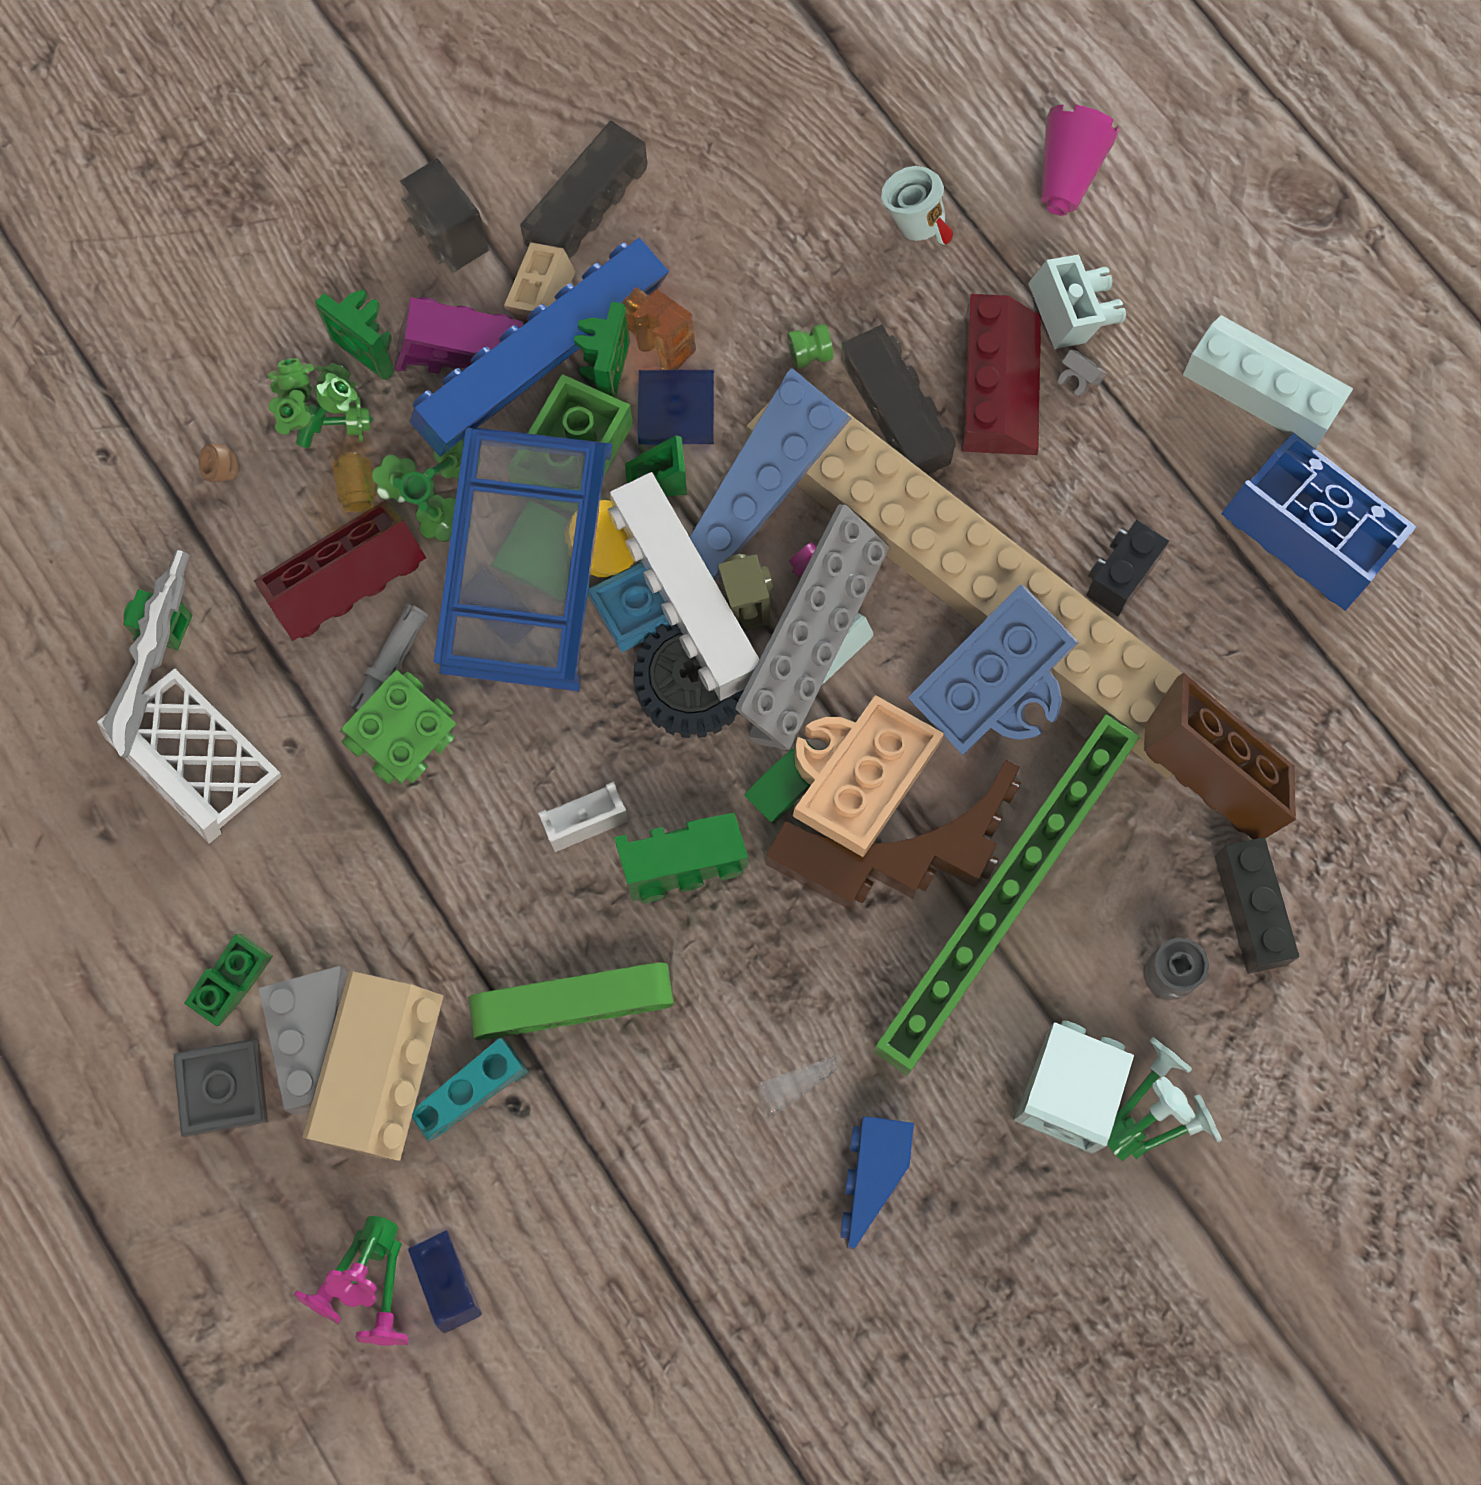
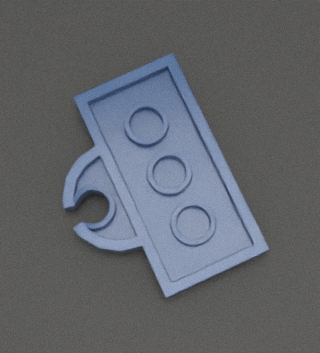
[908,585,1079,755]

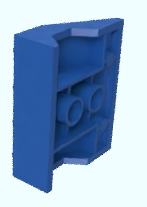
[1221,432,1416,611]

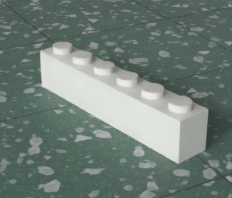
[608,472,760,701]

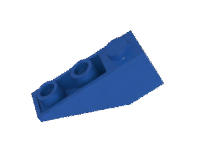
[840,1116,914,1249]

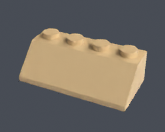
[302,971,444,1161]

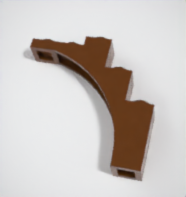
[766,760,1021,911]

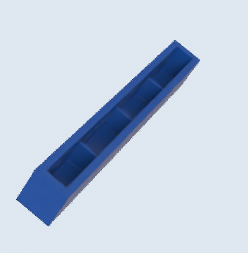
[409,237,669,457]

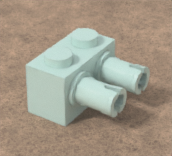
[1028,254,1126,349]

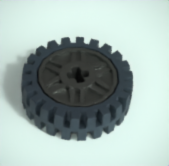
[633,624,744,738]

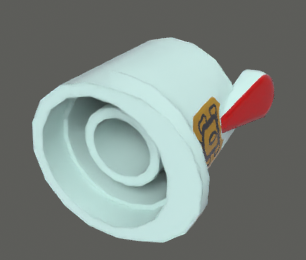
[881,166,953,245]

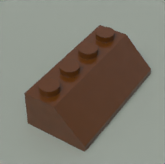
[1144,672,1296,840]

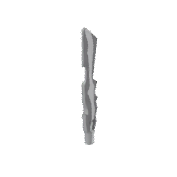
[102,550,190,758]

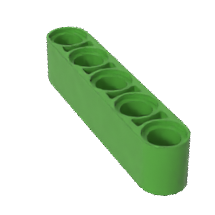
[468,963,674,1040]

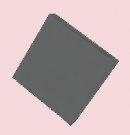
[173,1038,268,1138]

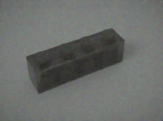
[520,120,648,258]
[841,324,956,475]

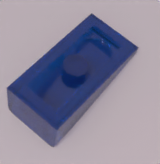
[408,1230,482,1333]

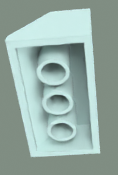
[1183,315,1353,449]

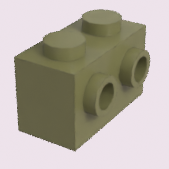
[718,554,773,631]

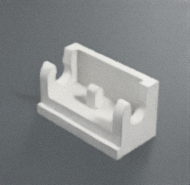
[538,782,629,852]

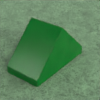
[625,435,687,497]

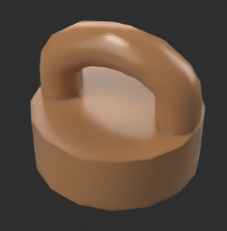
[198,443,239,482]

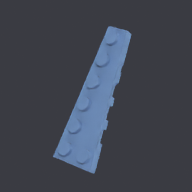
[690,367,852,581]

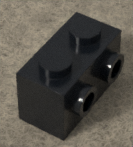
[1086,519,1170,617]

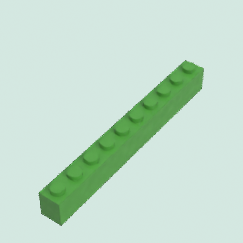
[873,714,1140,1077]

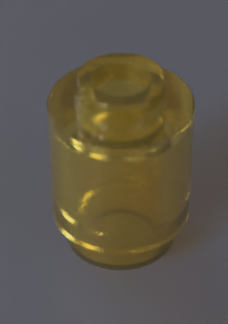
[332,452,376,512]

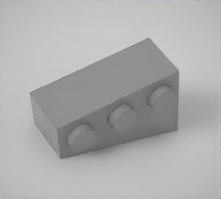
[259,966,348,1116]

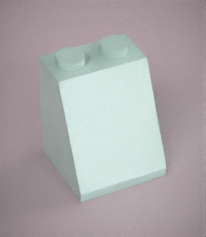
[1014,1021,1134,1154]

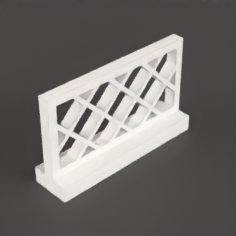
[97,669,281,844]

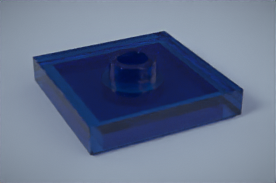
[638,370,714,445]

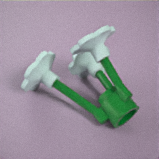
[1107,1037,1222,1161]

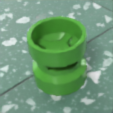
[787,323,834,369]

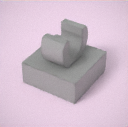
[1058,350,1107,397]

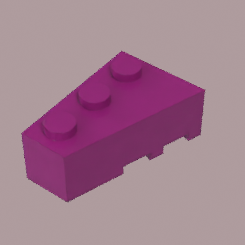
[394,297,523,374]

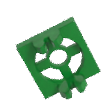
[315,289,395,380]
[574,301,630,398]

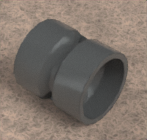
[1144,937,1209,1001]

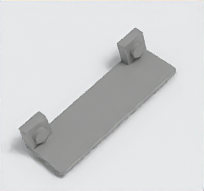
[736,505,890,750]

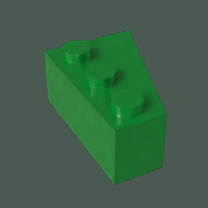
[614,812,749,903]

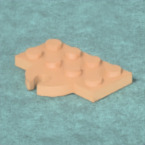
[793,695,944,857]

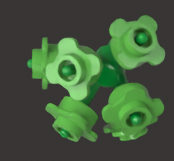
[267,358,373,448]

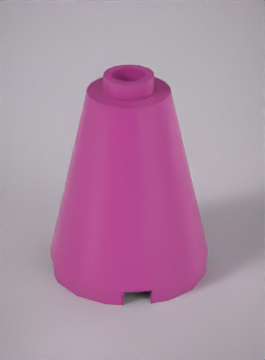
[1041,104,1120,216]

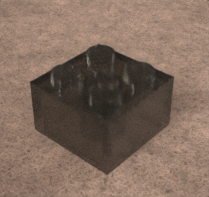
[400,157,489,273]

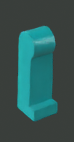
[412,1037,529,1142]

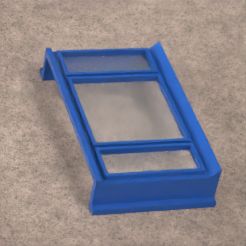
[433,427,612,692]

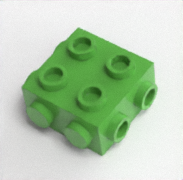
[340,670,456,785]

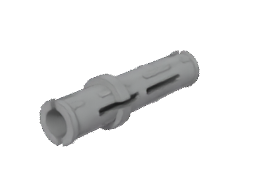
[349,603,429,711]

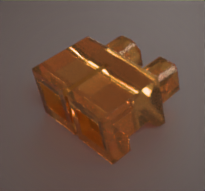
[622,287,696,376]

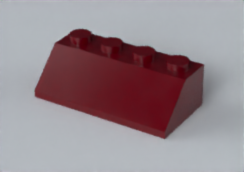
[962,294,1041,455]
[254,500,426,641]

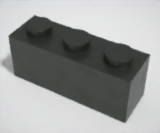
[1215,837,1300,974]

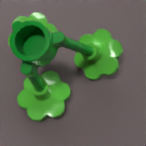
[372,439,481,542]

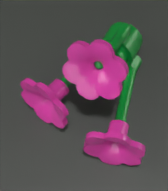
[294,1216,409,1346]

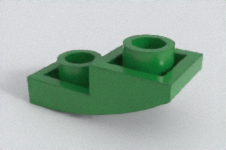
[744,740,816,824]
[184,934,273,1026]

